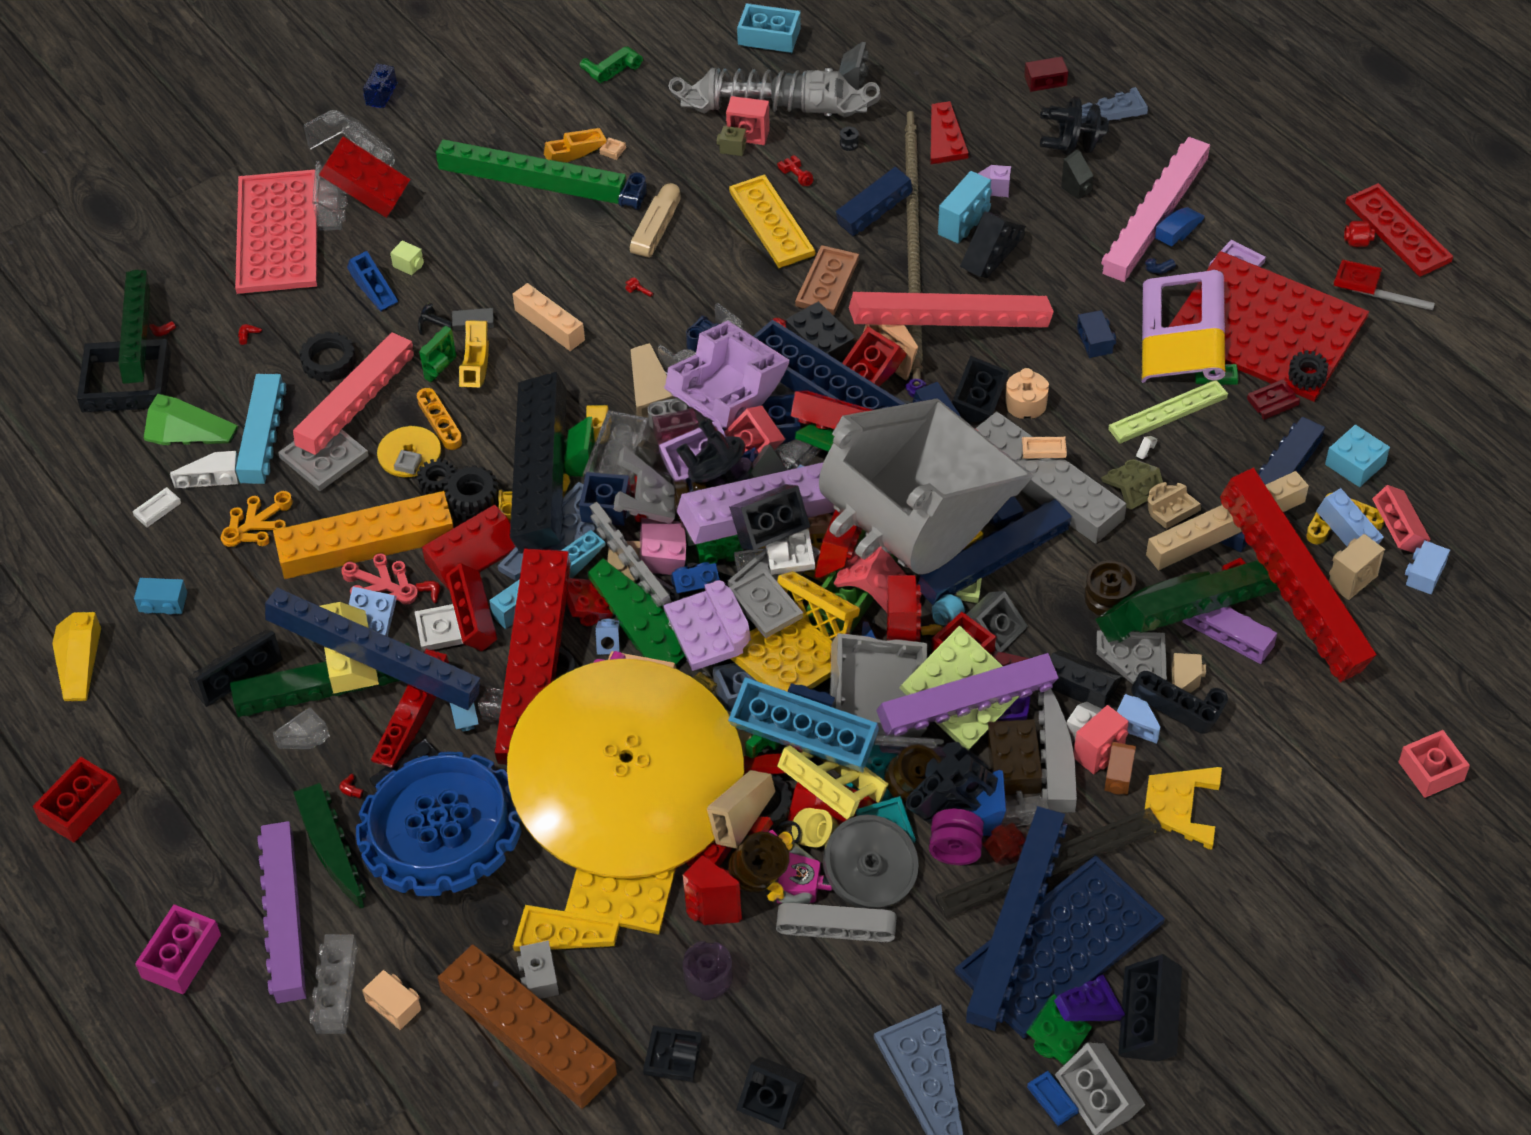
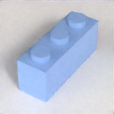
[1316,488,1384,546]

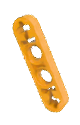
[417,388,462,450]

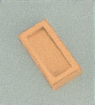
[1022,437,1067,458]

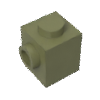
[717,126,746,156]

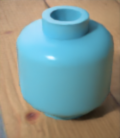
[931,594,965,627]

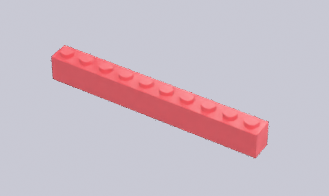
[849,292,1054,327]

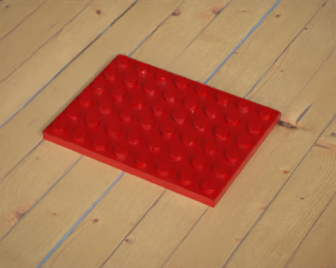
[1169,251,1369,402]

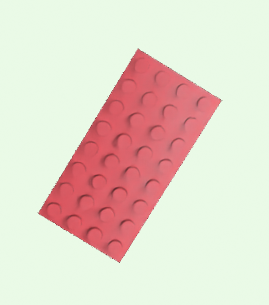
[235,169,317,294]

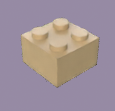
[1329,534,1385,600]

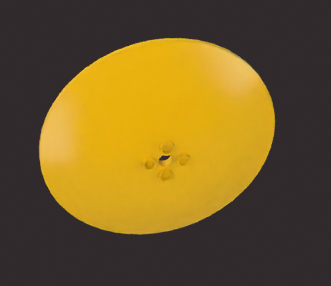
[507,659,744,878]

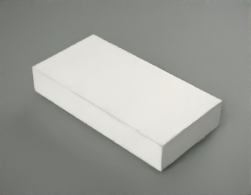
[133,487,181,527]

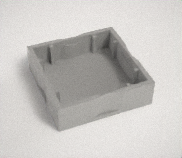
[830,633,927,738]

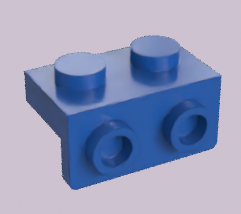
[671,562,719,594]

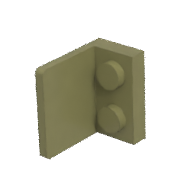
[1101,459,1163,509]

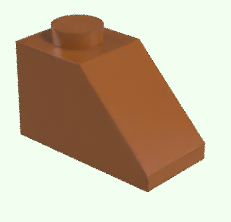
[1104,742,1136,795]

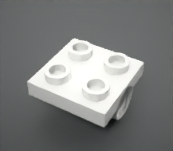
[766,529,815,575]

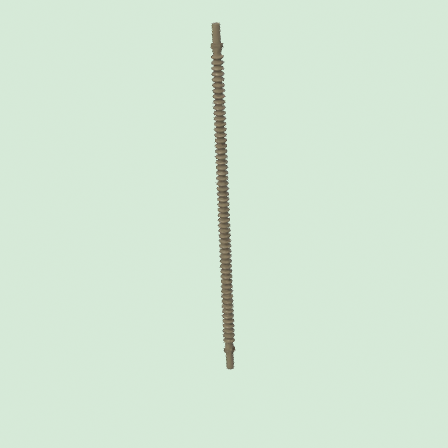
[905,111,923,386]

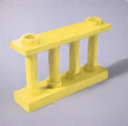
[778,745,888,820]

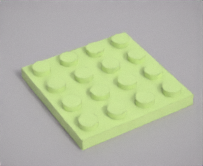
[899,626,1019,750]

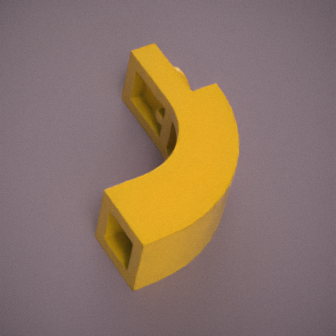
[459,320,489,387]

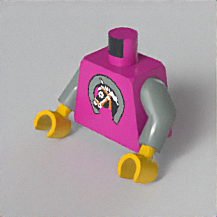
[767,832,832,904]

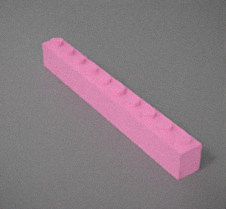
[1101,137,1210,282]

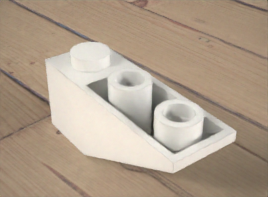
[170,451,239,488]

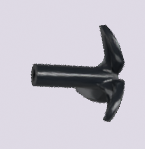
[418,302,452,335]

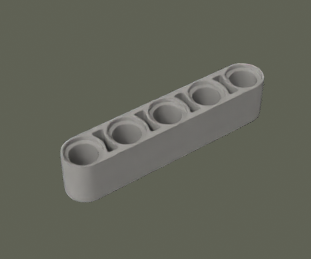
[776,903,897,942]

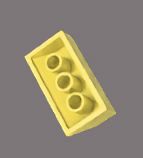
[320,602,379,694]

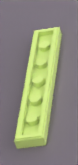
[1109,380,1228,444]

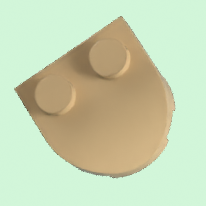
[1148,482,1201,529]

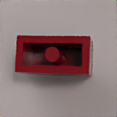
[1024,57,1068,92]

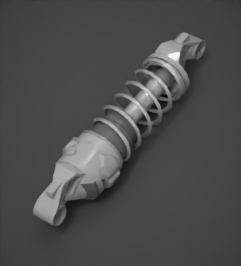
[669,68,881,118]

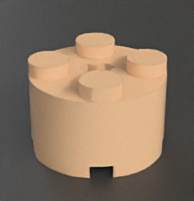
[1005,368,1049,419]

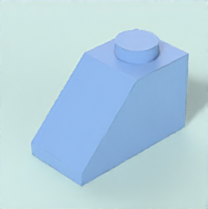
[1117,694,1160,744]

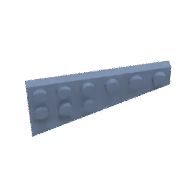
[498,482,631,581]
[874,1005,963,1135]

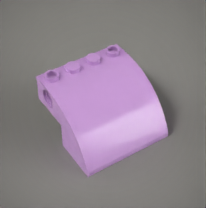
[664,321,789,429]

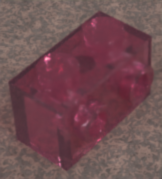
[652,408,699,448]

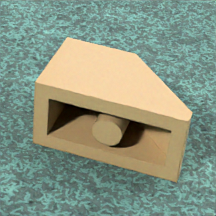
[1172,653,1206,693]

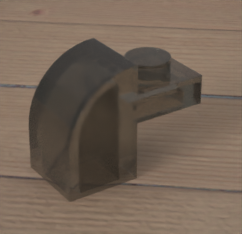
[635,440,673,483]

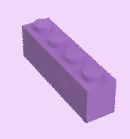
[1183,606,1277,664]

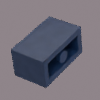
[1077,310,1116,358]

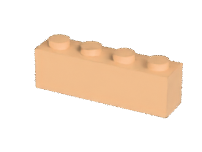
[513,283,585,351]

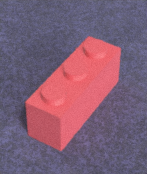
[1372,485,1431,553]

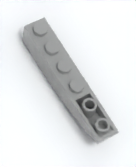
[1038,689,1077,812]

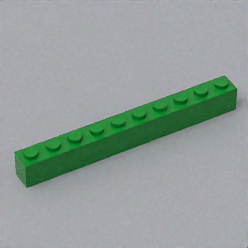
[436,139,626,204]

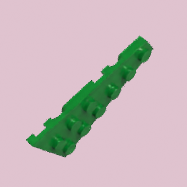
[588,559,686,667]

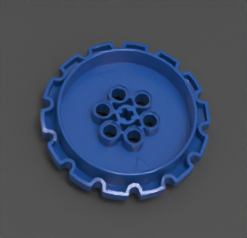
[356,752,522,896]

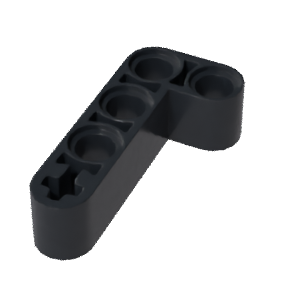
[1131,671,1228,734]

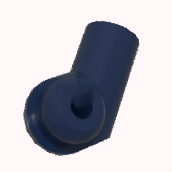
[1145,258,1176,274]

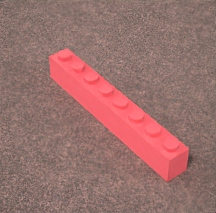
[293,332,414,455]

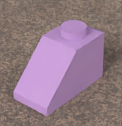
[978,165,1011,197]

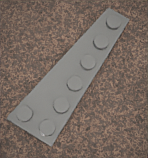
[589,502,672,609]

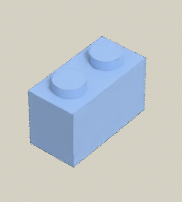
[1405,540,1450,594]

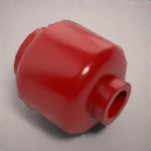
[1344,221,1375,247]

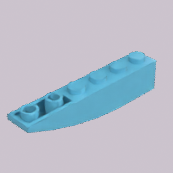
[490,530,605,629]

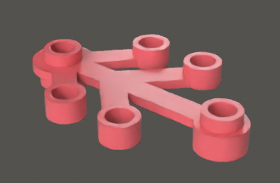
[341,554,418,605]

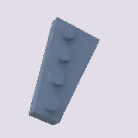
[1082,87,1148,123]

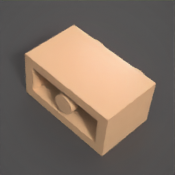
[362,970,421,1030]

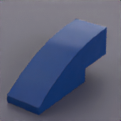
[1155,207,1204,247]

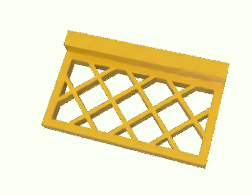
[777,571,860,640]

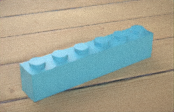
[236,374,286,484]

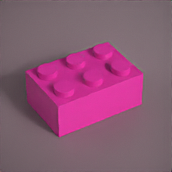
[135,905,221,995]

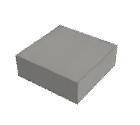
[394,450,422,475]

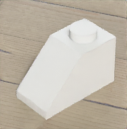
[1067,702,1102,741]

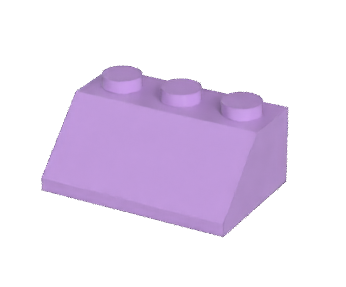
[659,420,726,480]

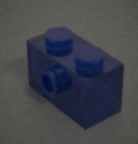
[363,64,397,108]

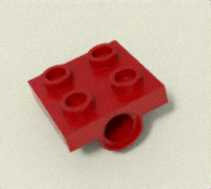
[566,578,614,626]

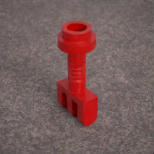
[777,155,814,186]

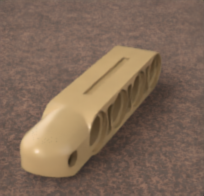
[630,183,681,258]

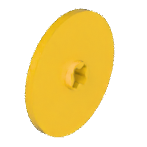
[377,426,441,477]

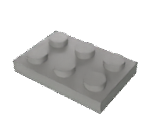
[729,568,803,638]

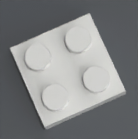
[415,604,463,652]

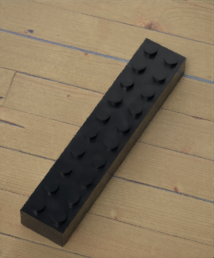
[510,371,567,554]

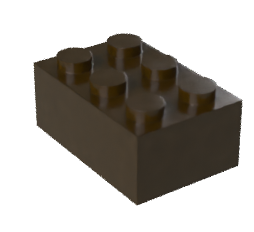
[987,720,1042,795]

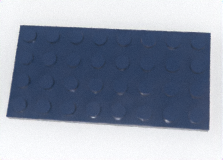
[955,855,1165,1039]

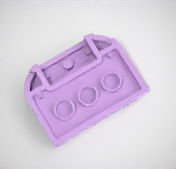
[663,580,751,671]

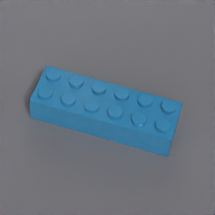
[728,677,879,773]

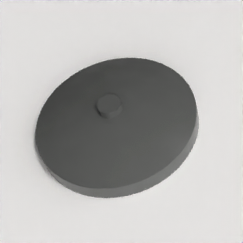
[823,815,918,909]

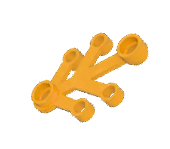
[221,491,293,547]

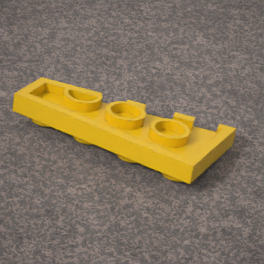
[513,905,620,951]

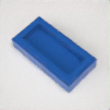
[1027,1071,1079,1126]

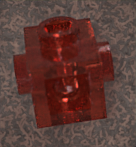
[983,822,1025,863]

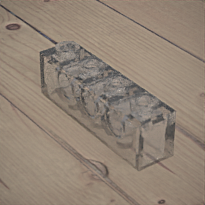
[310,934,358,1034]

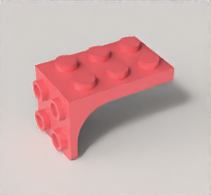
[834,546,922,613]

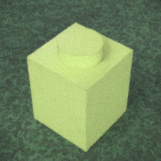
[390,241,424,275]

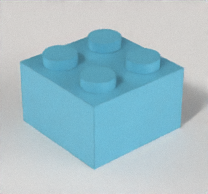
[1325,425,1390,487]

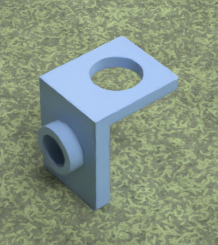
[596,619,620,654]

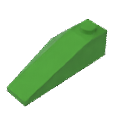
[144,394,238,445]

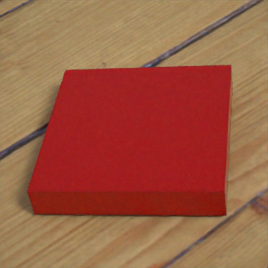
[1333,260,1382,295]

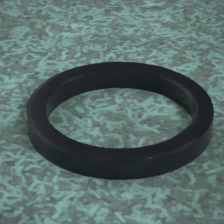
[774,821,802,844]

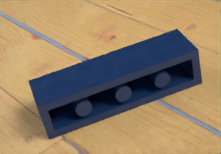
[836,167,913,237]

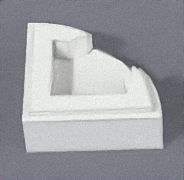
[1136,436,1158,459]

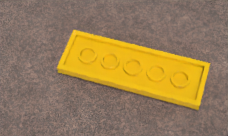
[729,175,815,268]

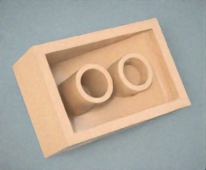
[864,324,918,380]

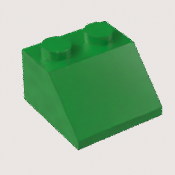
[564,417,595,477]

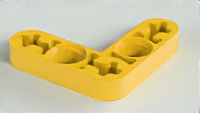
[1306,493,1384,544]

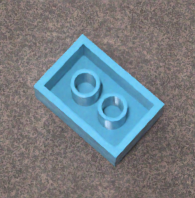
[737,4,801,53]
[938,171,992,244]

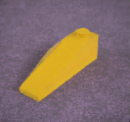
[52,612,101,701]

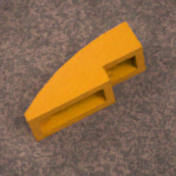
[544,128,607,163]

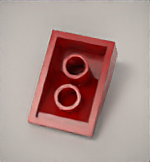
[842,326,907,386]

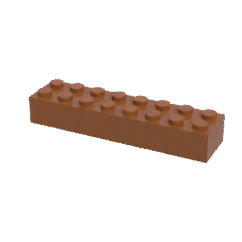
[438,944,617,1109]

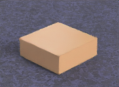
[599,138,626,160]

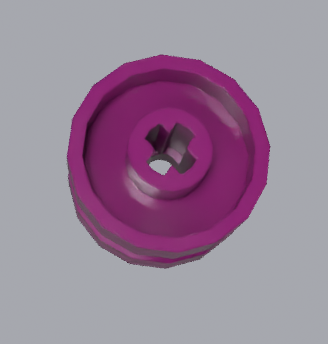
[929,809,984,865]

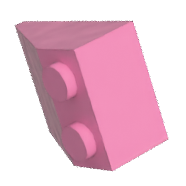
[639,517,686,575]

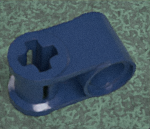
[618,172,647,210]
[686,315,719,353]

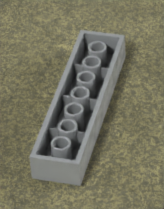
[975,411,1127,544]

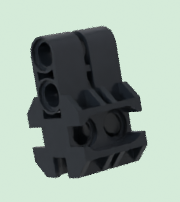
[906,742,998,826]

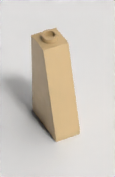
[631,343,677,421]
[707,770,775,848]

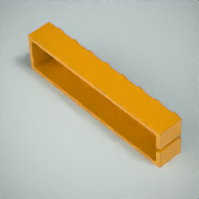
[273,491,453,579]

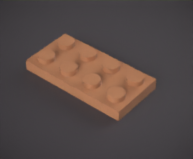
[795,245,859,315]

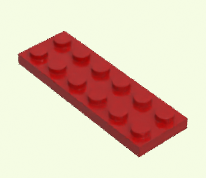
[1346,183,1453,277]

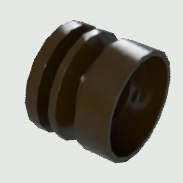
[729,832,790,892]

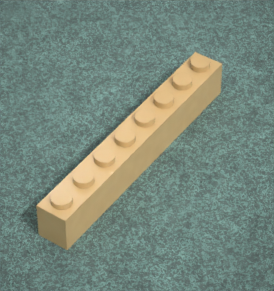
[1146,471,1309,570]

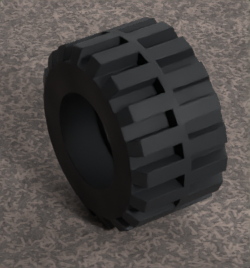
[444,465,499,522]

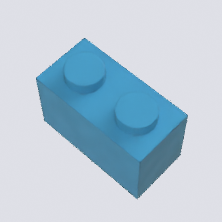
[134,578,187,614]

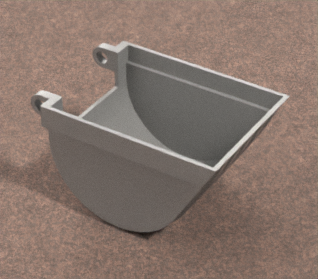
[819,399,1034,574]

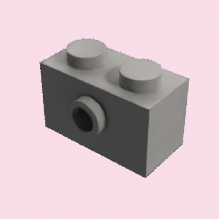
[517,940,559,999]

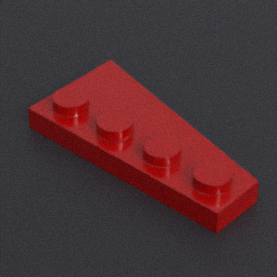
[930,101,968,165]

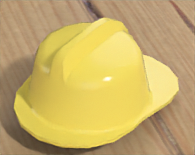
[792,808,839,848]

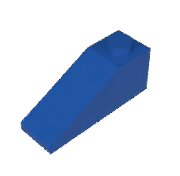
[347,251,398,312]

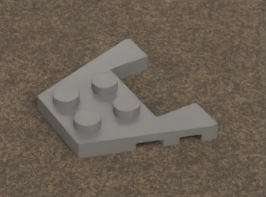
[614,446,675,524]

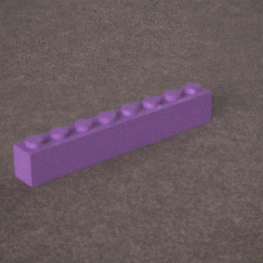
[876,653,1058,736]
[258,821,306,1003]

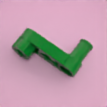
[580,46,643,83]

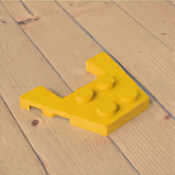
[1143,767,1222,849]

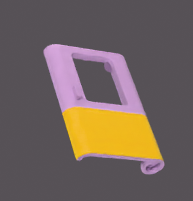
[1142,270,1225,383]

